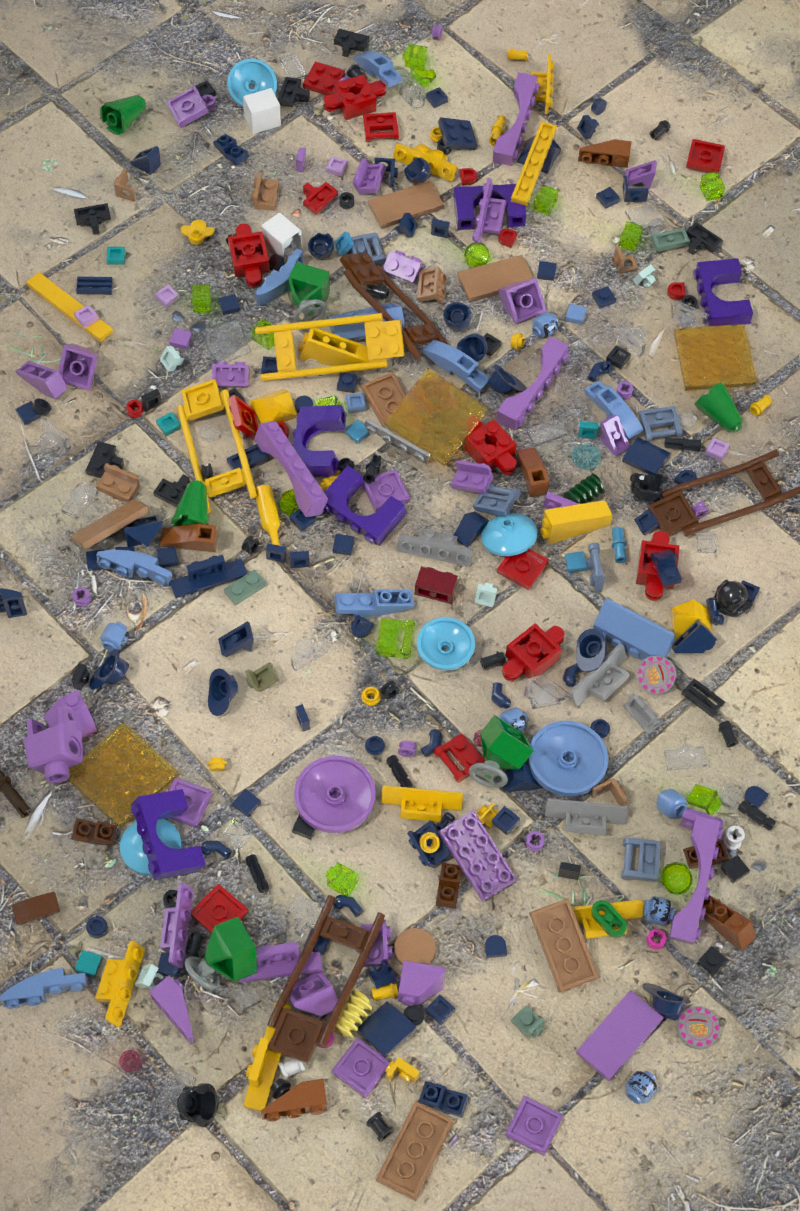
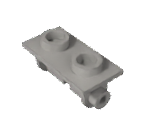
[623,694,663,734]

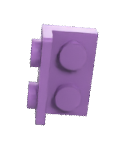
[212,361,250,387]
[451,460,493,494]
[361,920,392,967]

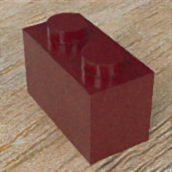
[414,566,458,604]

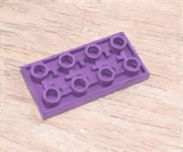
[438,810,517,902]
[576,990,664,1081]

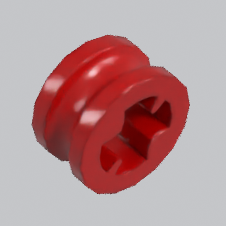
[126,400,143,418]

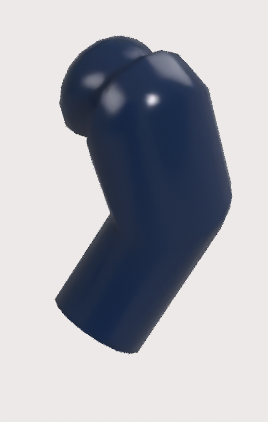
[588,361,612,382]
[706,597,725,626]
[563,663,583,687]
[491,682,511,709]
[421,729,443,757]
[201,840,232,859]
[333,894,364,917]

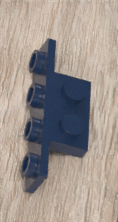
[170,555,247,598]

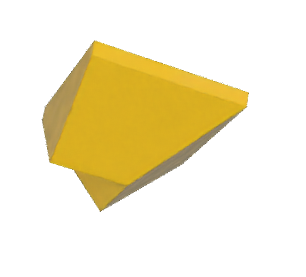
[249,389,297,423]
[671,599,711,642]

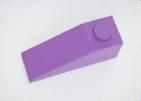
[15,361,68,399]
[149,976,194,1045]

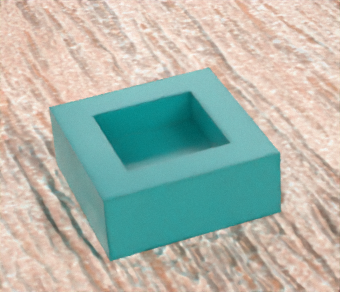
[106,247,125,265]
[156,412,181,436]
[578,421,598,439]
[75,950,103,978]

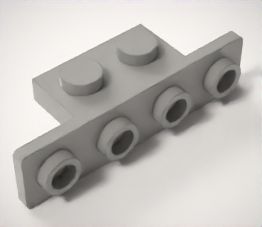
[365,416,430,462]
[397,529,473,567]
[570,643,629,707]
[545,798,628,835]

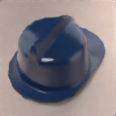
[487,364,527,394]
[576,629,607,672]
[89,649,129,690]
[208,668,238,716]
[642,983,691,1021]

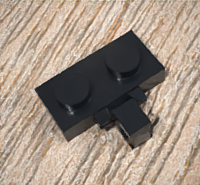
[334,29,369,57]
[277,77,310,107]
[74,203,111,235]
[686,222,723,255]
[85,441,124,478]
[153,474,190,507]

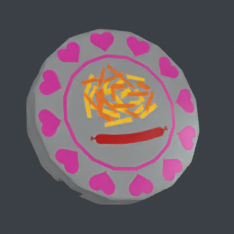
[637,655,677,694]
[677,1006,720,1050]

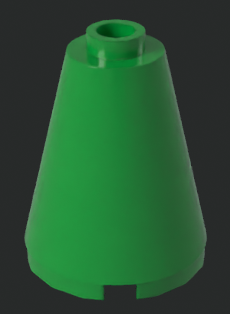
[100,95,146,135]
[695,382,743,433]
[171,480,209,527]

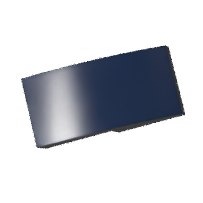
[213,134,249,165]
[419,1081,469,1118]

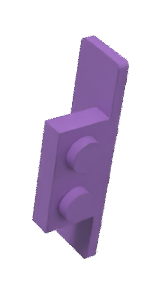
[472,178,506,247]
[160,883,194,968]
[238,942,323,983]

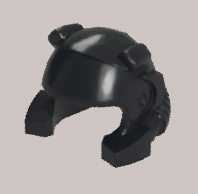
[630,473,668,503]
[714,579,753,617]
[177,1083,219,1127]

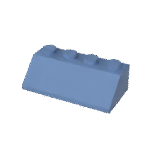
[327,302,405,340]
[593,598,675,661]

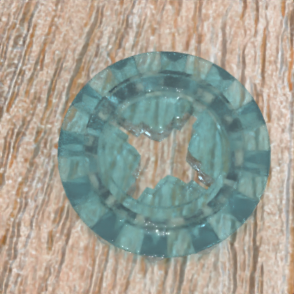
[571,443,601,469]

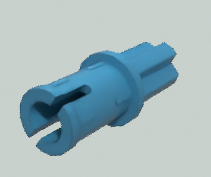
[612,526,627,563]

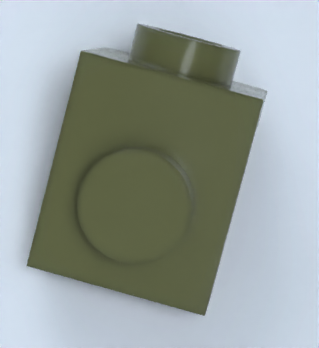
[245,662,280,692]

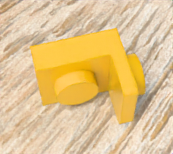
[385,1057,420,1084]

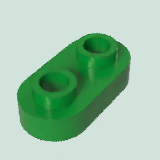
[591,900,627,938]

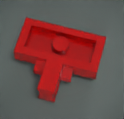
[302,182,338,215]

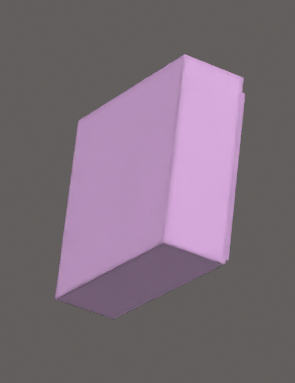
[326,157,347,177]
[155,284,180,308]
[74,305,99,328]
[705,438,730,462]

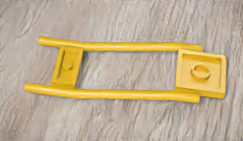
[255,313,405,381]
[177,379,257,513]

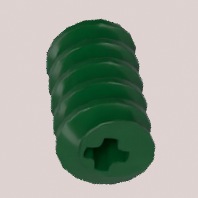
[563,473,605,504]

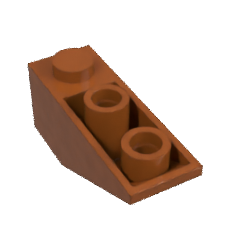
[578,139,632,168]
[516,447,549,497]
[160,524,219,552]
[702,895,756,950]
[261,1079,327,1121]

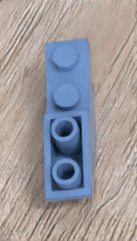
[353,51,402,88]
[255,248,303,306]
[422,340,489,393]
[584,381,643,439]
[96,550,172,587]
[334,589,414,618]
[0,968,88,1009]

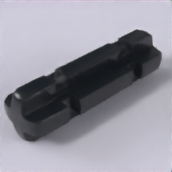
[387,755,413,788]
[738,801,776,831]
[245,854,269,893]

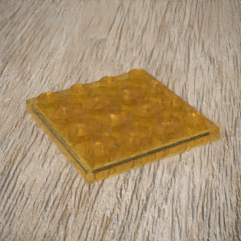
[674,324,757,391]
[385,368,488,466]
[68,722,179,829]

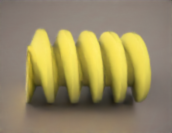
[333,990,372,1038]

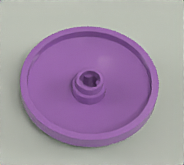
[294,756,375,833]

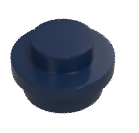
[590,719,610,738]
[365,736,385,755]

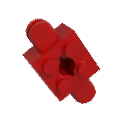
[323,75,386,120]
[228,224,269,288]
[464,416,517,475]
[635,531,680,601]
[502,623,565,682]

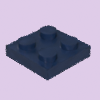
[438,117,478,150]

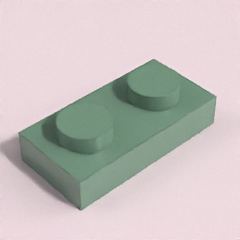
[651,228,690,252]
[224,569,266,606]

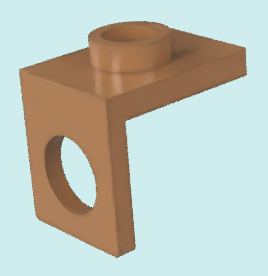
[114,169,135,202]
[612,246,638,274]
[591,778,628,806]

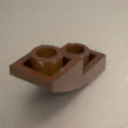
[71,818,117,846]
[683,840,729,869]
[435,863,462,909]
[11,892,60,925]

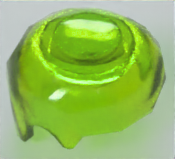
[410,65,436,87]
[463,242,490,267]
[661,862,693,895]

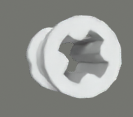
[724,826,745,850]
[278,1059,305,1080]

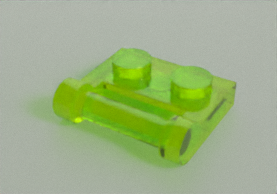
[376,618,415,659]

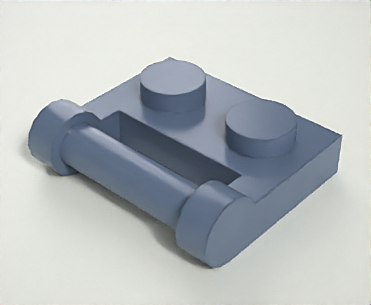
[351,233,387,266]
[639,406,682,441]
[473,484,521,517]
[586,543,605,593]
[621,838,661,882]

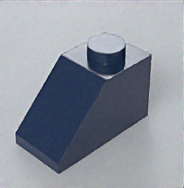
[672,619,717,653]

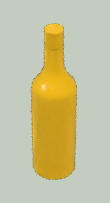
[255,485,280,546]

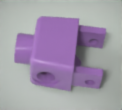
[23,706,83,783]

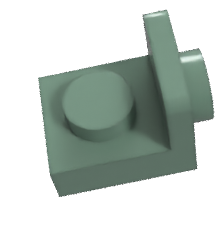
[511,1005,545,1040]

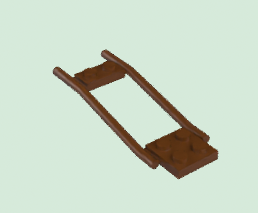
[339,253,448,360]
[648,449,800,537]
[267,895,385,1065]

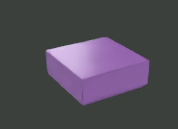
[296,147,306,172]
[169,328,192,350]

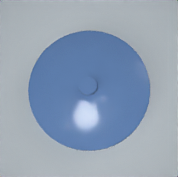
[528,721,608,796]

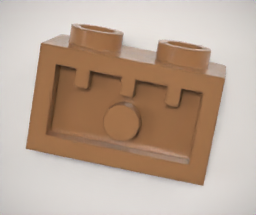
[251,172,280,211]
[417,267,447,305]
[96,463,140,502]

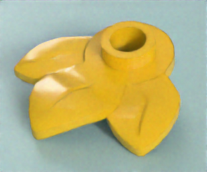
[181,219,215,245]

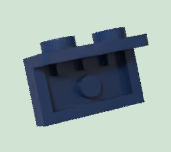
[407,820,453,869]

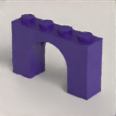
[453,184,526,230]
[693,258,753,328]
[292,405,347,477]
[324,466,407,546]
[131,789,206,880]

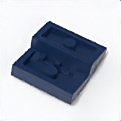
[622,437,671,475]
[0,588,27,618]
[357,1001,416,1058]

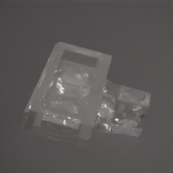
[287,893,333,937]

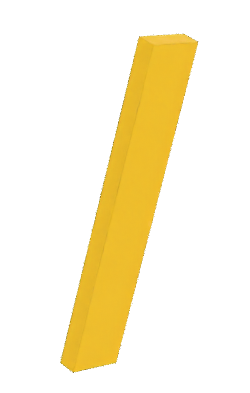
[511,121,557,206]
[26,272,113,343]

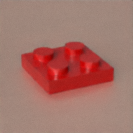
[303,61,345,95]
[686,139,725,175]
[229,395,259,442]
[497,549,549,590]
[191,883,249,934]

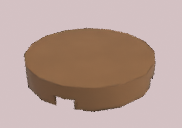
[394,928,436,965]

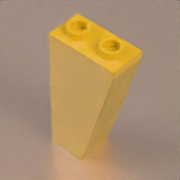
[297,328,369,371]
[540,500,612,545]

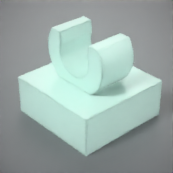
[633,264,656,288]
[160,346,184,372]
[475,582,497,608]
[134,964,163,990]

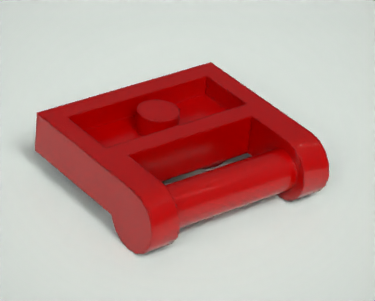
[363,112,399,142]
[433,733,485,783]

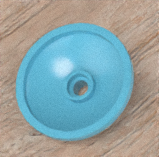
[227,59,277,107]
[481,513,538,556]
[417,617,475,670]
[120,819,182,875]

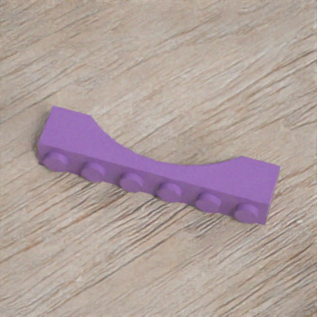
[493,72,540,166]
[496,336,570,431]
[254,421,328,517]
[668,815,723,945]

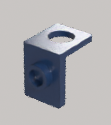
[375,157,398,187]
[622,176,649,203]

